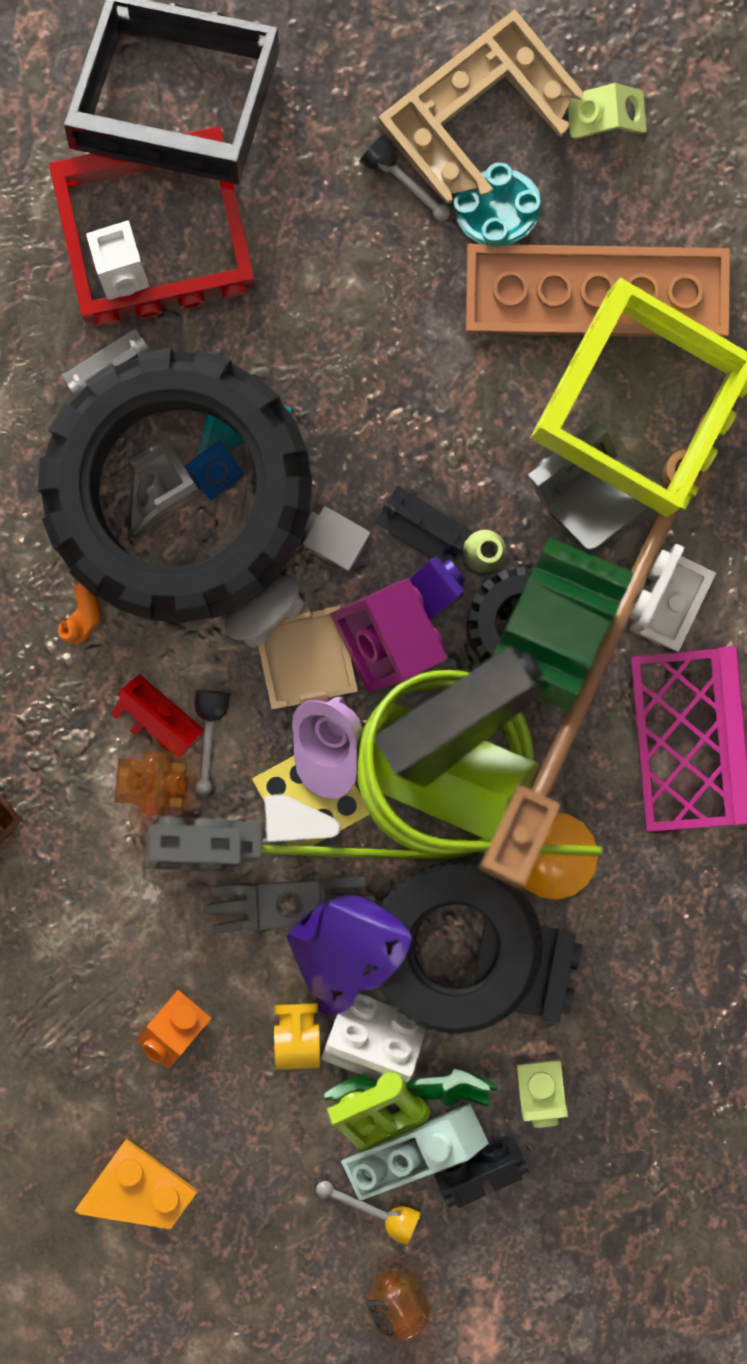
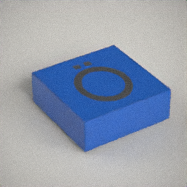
[184,440,244,501]

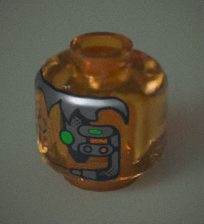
[365,1269,430,1340]

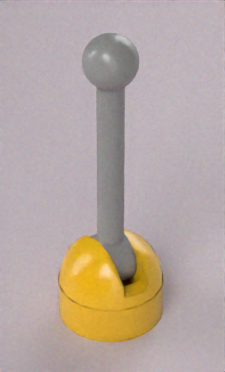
[316,1181,421,1246]

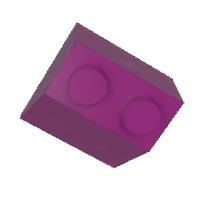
[330,578,448,693]

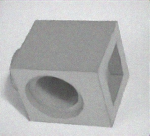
[303,506,371,574]

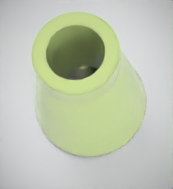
[463,530,507,574]

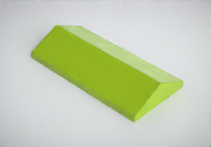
[357,703,539,841]

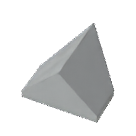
[127,438,201,541]

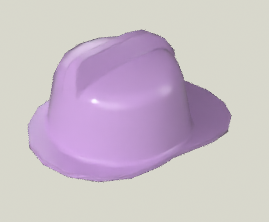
[292,697,362,799]

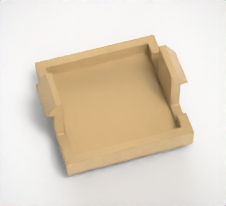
[258,605,358,710]

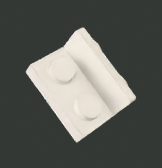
[321,993,426,1082]

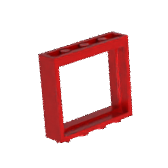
[49,126,256,327]

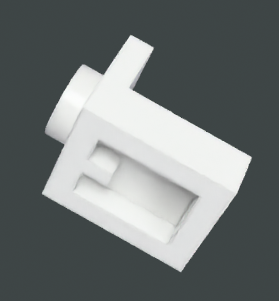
[86,220,149,300]

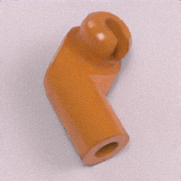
[58,583,101,644]

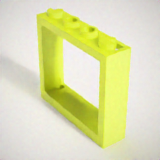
[530,278,747,518]

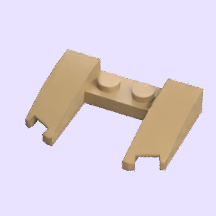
[378,9,583,203]

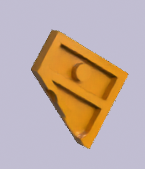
[75,1139,198,1229]

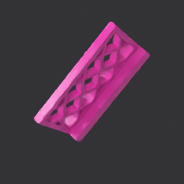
[631,646,747,832]

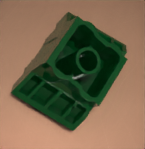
[492,538,634,712]

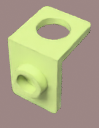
[568,83,647,139]

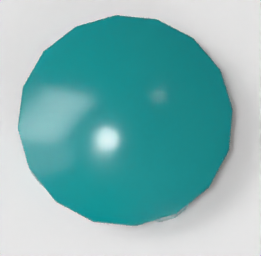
[454,163,542,247]

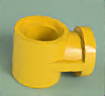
[274,1003,321,1070]

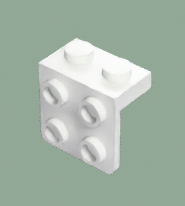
[629,544,716,653]

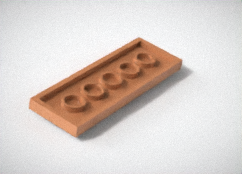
[466,244,730,338]

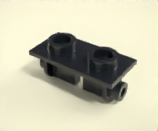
[375,486,472,563]
[433,1136,529,1209]

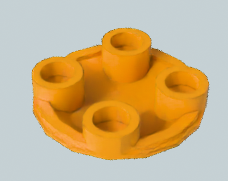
[523,813,598,900]

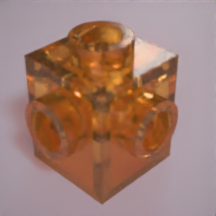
[115,751,188,815]

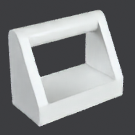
[265,795,341,842]

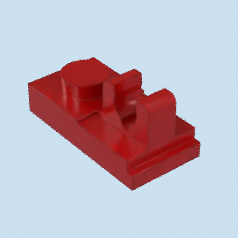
[112,674,205,758]

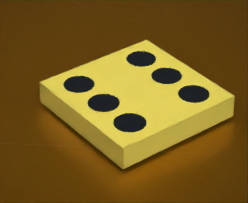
[252,756,370,856]

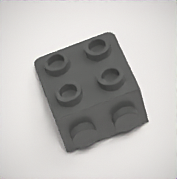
[528,421,651,553]

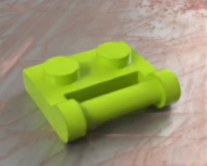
[327,1072,430,1151]

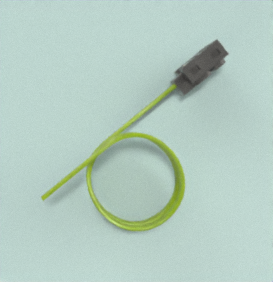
[145,670,602,872]

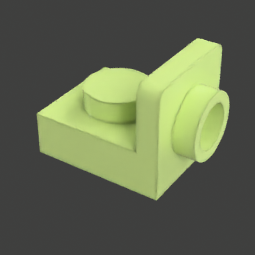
[516,1059,568,1128]

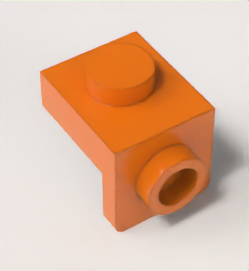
[136,990,211,1068]

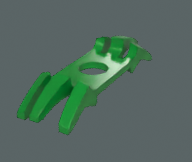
[325,1068,497,1107]

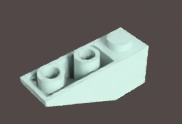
[341,1103,489,1201]

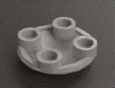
[225,574,304,647]

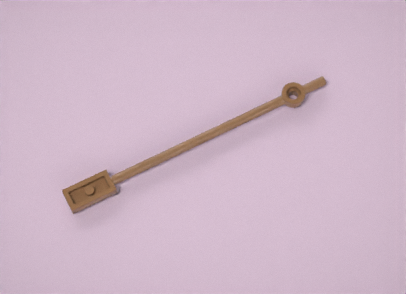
[479,414,709,889]

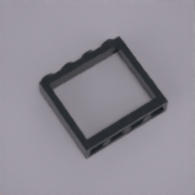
[64,0,279,185]

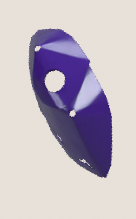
[287,894,412,1015]

